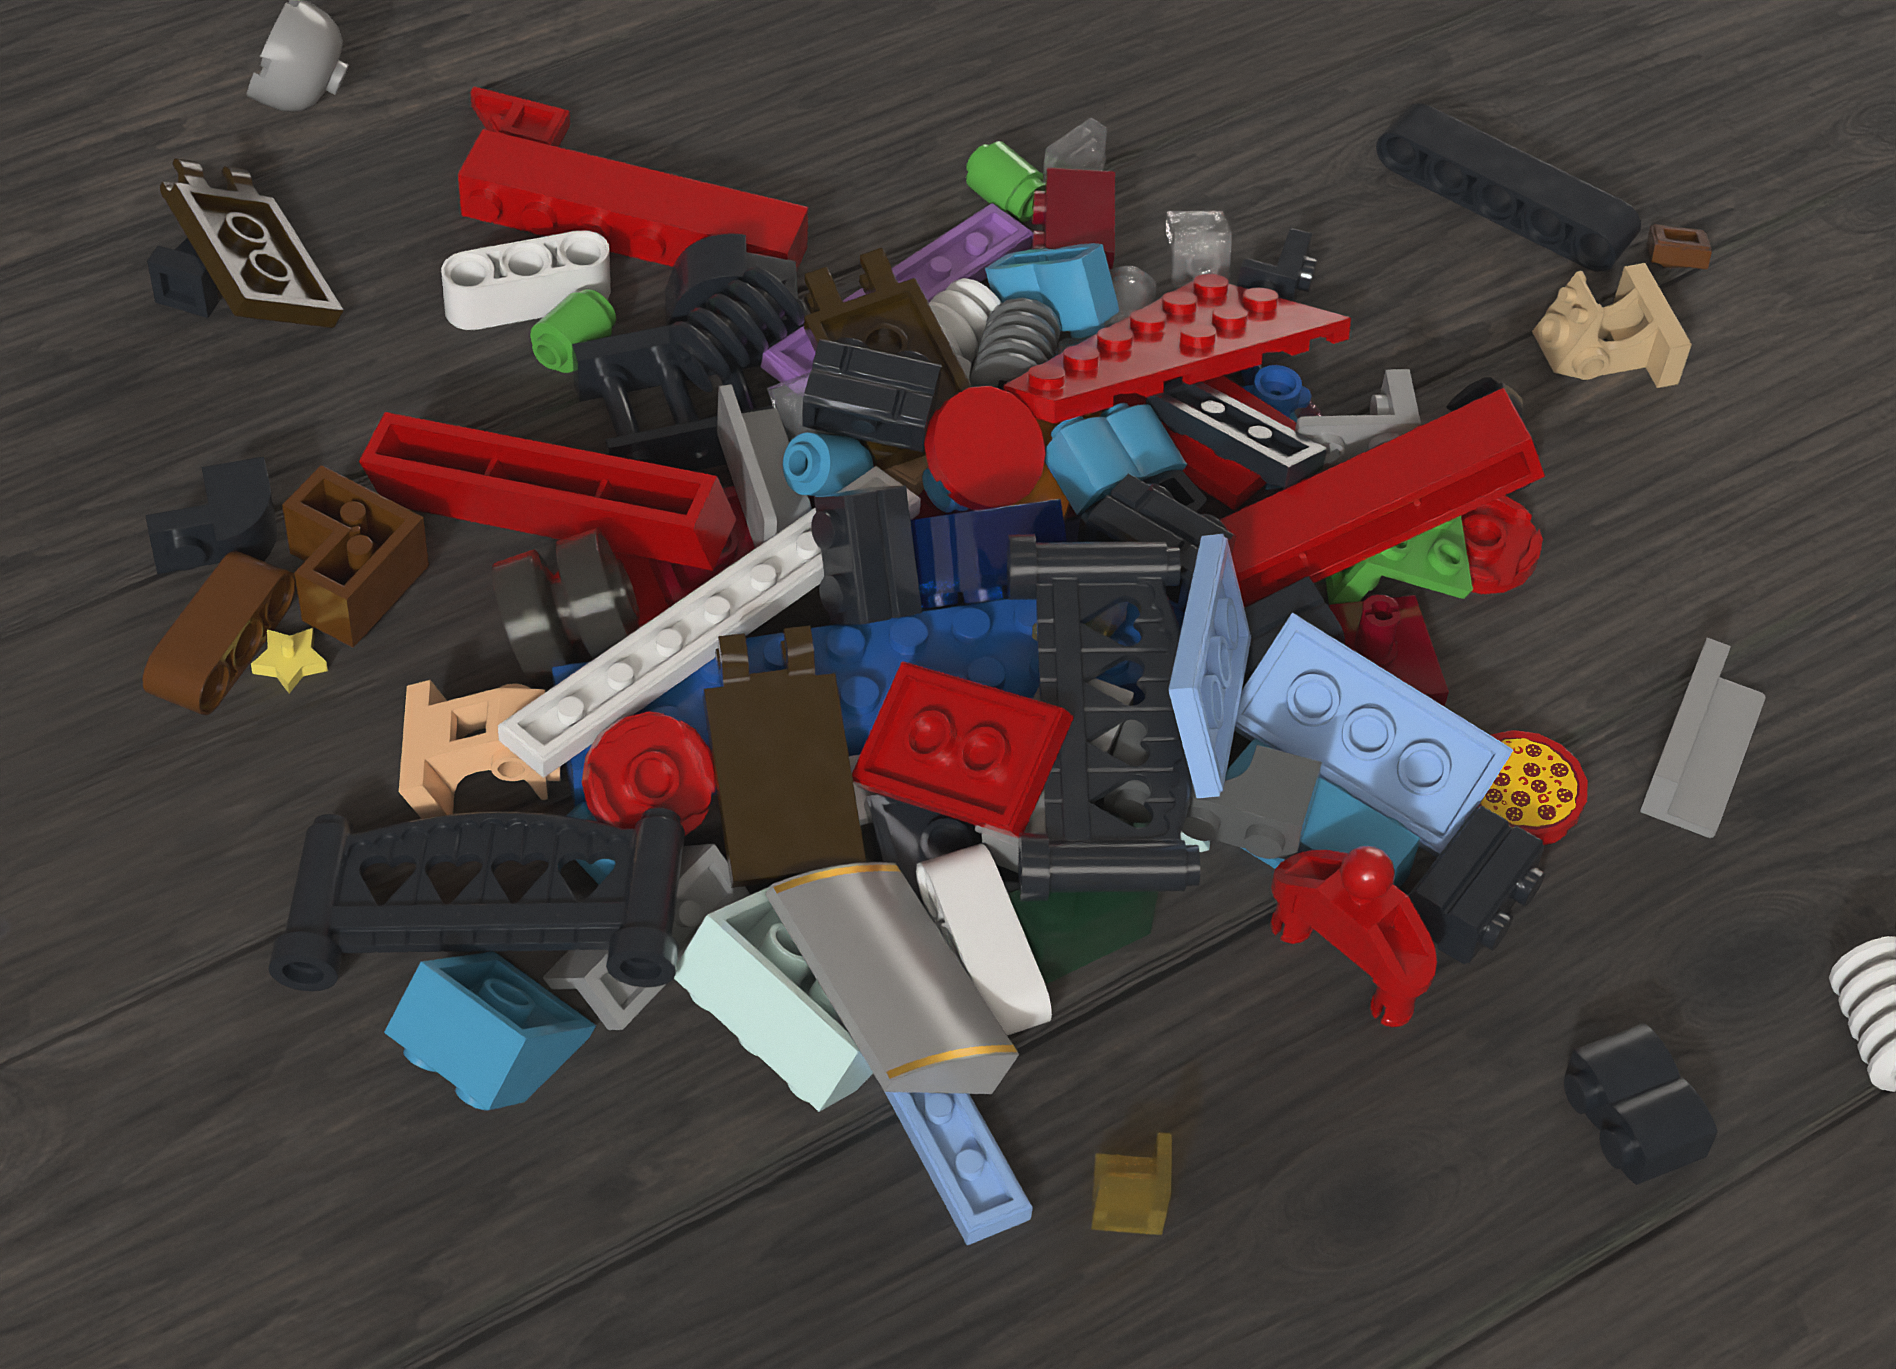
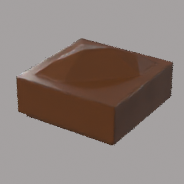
[1647,224,1712,270]

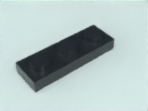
[1145,376,1327,489]

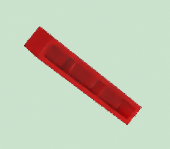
[458,129,808,272]
[1220,388,1545,608]
[359,412,736,571]

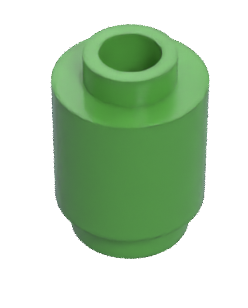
[966,141,1045,222]
[530,289,616,373]

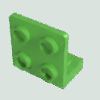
[1326,516,1473,605]

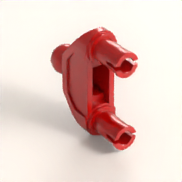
[1270,846,1437,1027]

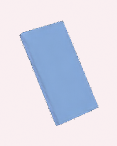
[1169,534,1251,798]
[1234,613,1513,857]

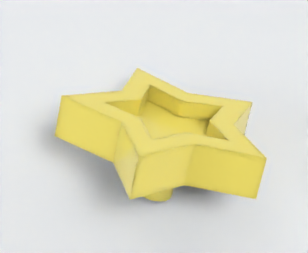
[251,628,328,694]

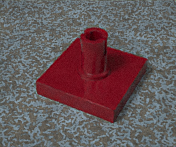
[1328,595,1449,707]

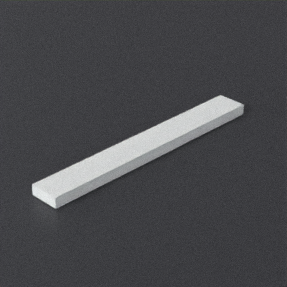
[498,466,921,778]

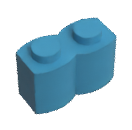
[985,243,1120,338]
[1044,403,1187,515]

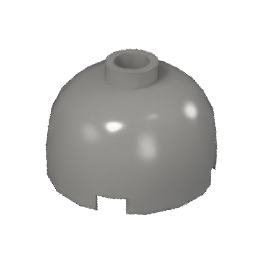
[247,0,349,111]

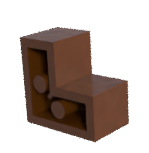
[282,465,429,648]

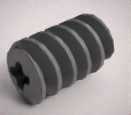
[969,298,1061,390]

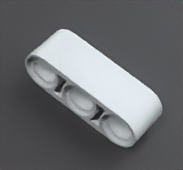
[441,230,611,330]
[916,843,1052,1036]

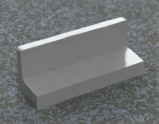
[717,384,812,549]
[1640,638,1766,838]
[543,844,751,1030]

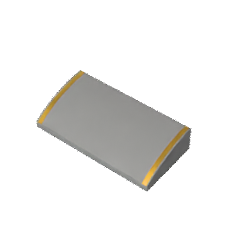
[765,862,1019,1094]

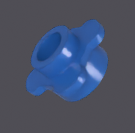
[1243,365,1311,418]

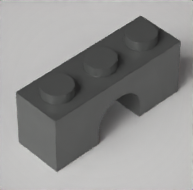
[1103,720,1322,859]

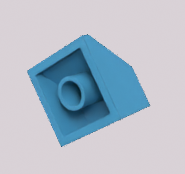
[384,951,596,1110]

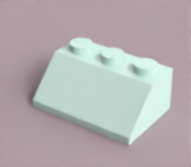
[674,887,873,1112]

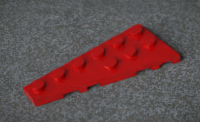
[1004,274,1351,423]

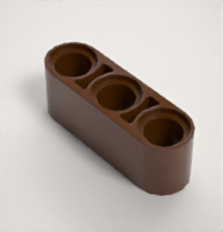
[143,550,296,716]

